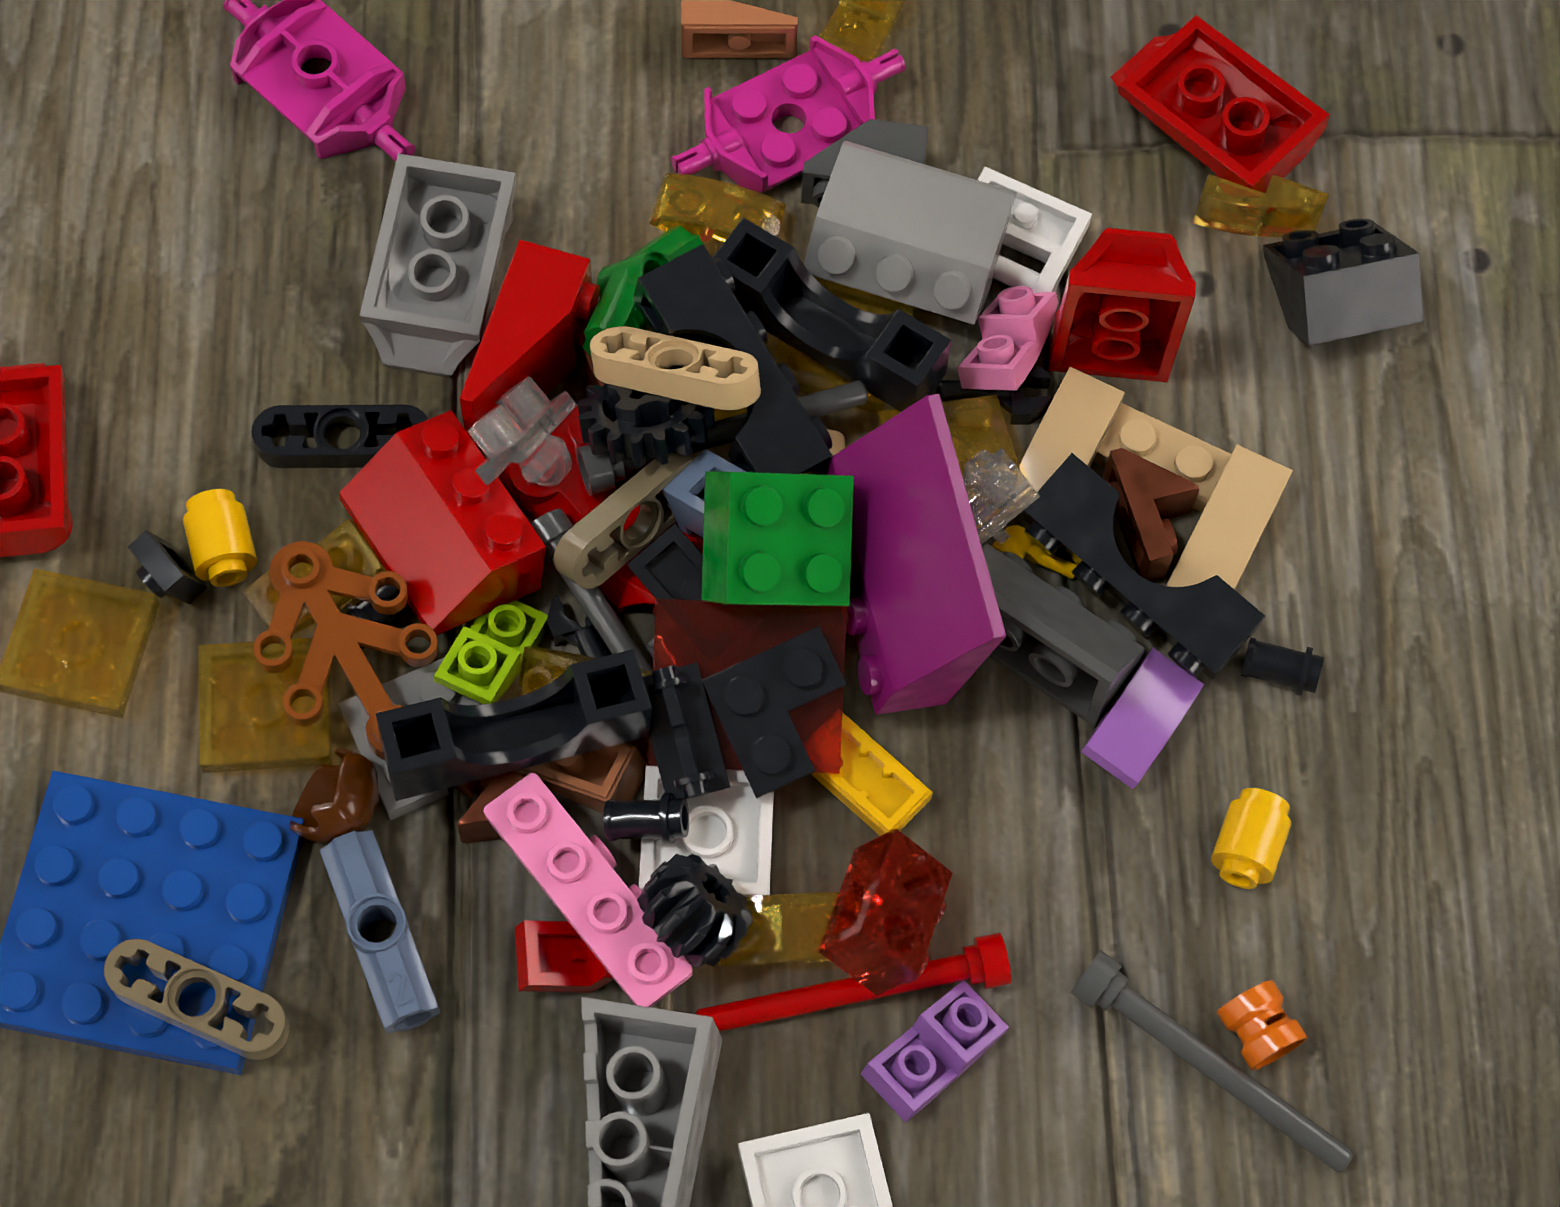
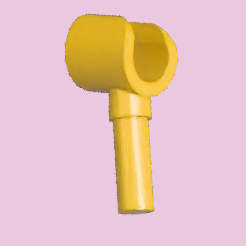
[992,525,1077,579]

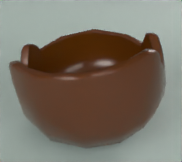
[289,748,379,845]

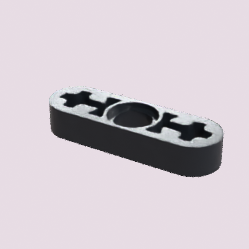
[252,404,428,468]

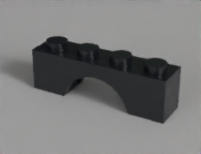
[712,217,951,412]
[633,244,833,475]
[1022,453,1266,680]
[376,649,652,801]

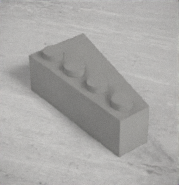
[581,997,723,1207]

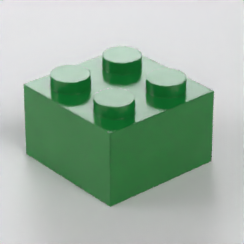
[701,471,854,606]

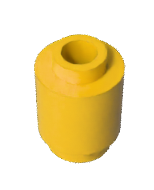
[183,489,257,587]
[1211,788,1291,889]

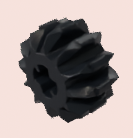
[637,854,753,968]

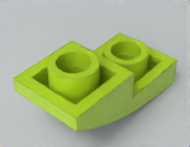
[434,600,548,704]

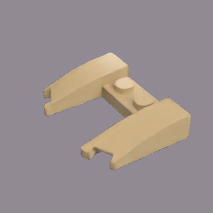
[1000,367,1293,590]

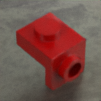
[515,920,614,993]

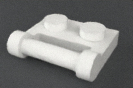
[978,167,1092,293]

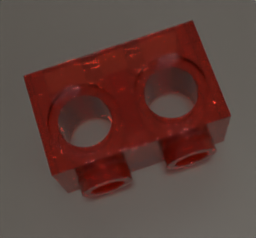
[818,828,953,995]

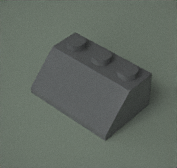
[982,544,1145,727]

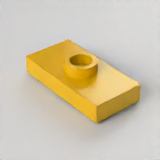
[803,709,933,843]

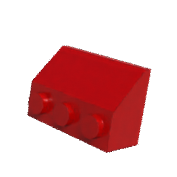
[339,410,546,636]

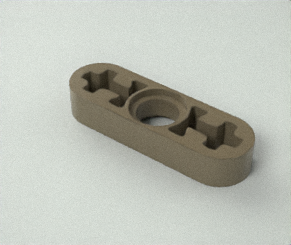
[554,452,705,589]
[104,939,289,1060]

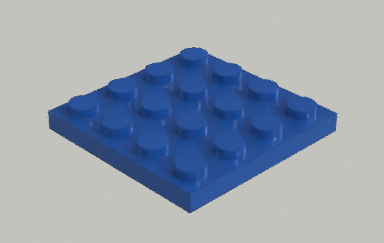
[0,771,305,1075]

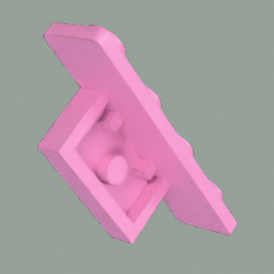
[484,773,692,1007]

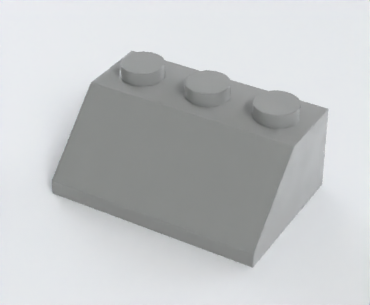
[804,141,1017,325]

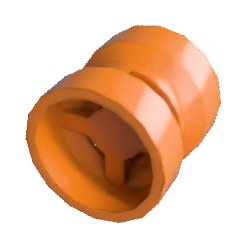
[1217,980,1308,1071]

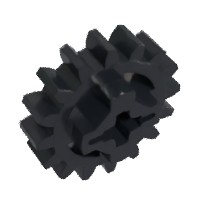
[578,366,716,467]

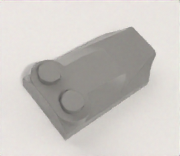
[359,153,517,377]

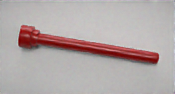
[695,932,1012,1032]

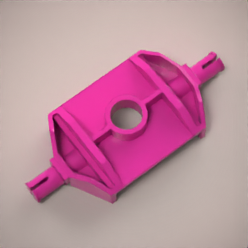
[223,0,415,163]
[671,35,906,193]

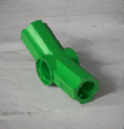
[582,225,704,356]

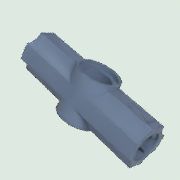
[319,830,440,1034]

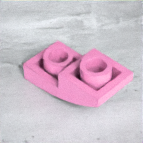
[957,286,1058,391]

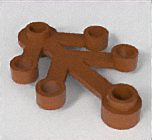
[253,541,438,760]

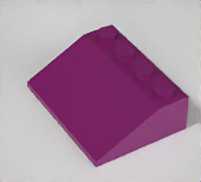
[820,394,1006,715]

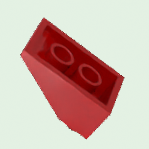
[459,239,599,454]

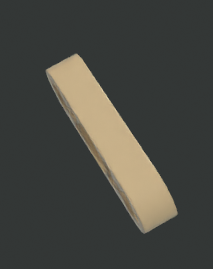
[590,326,761,410]

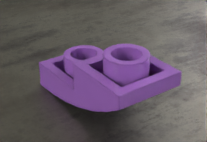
[1081,648,1204,789]
[861,980,1009,1123]

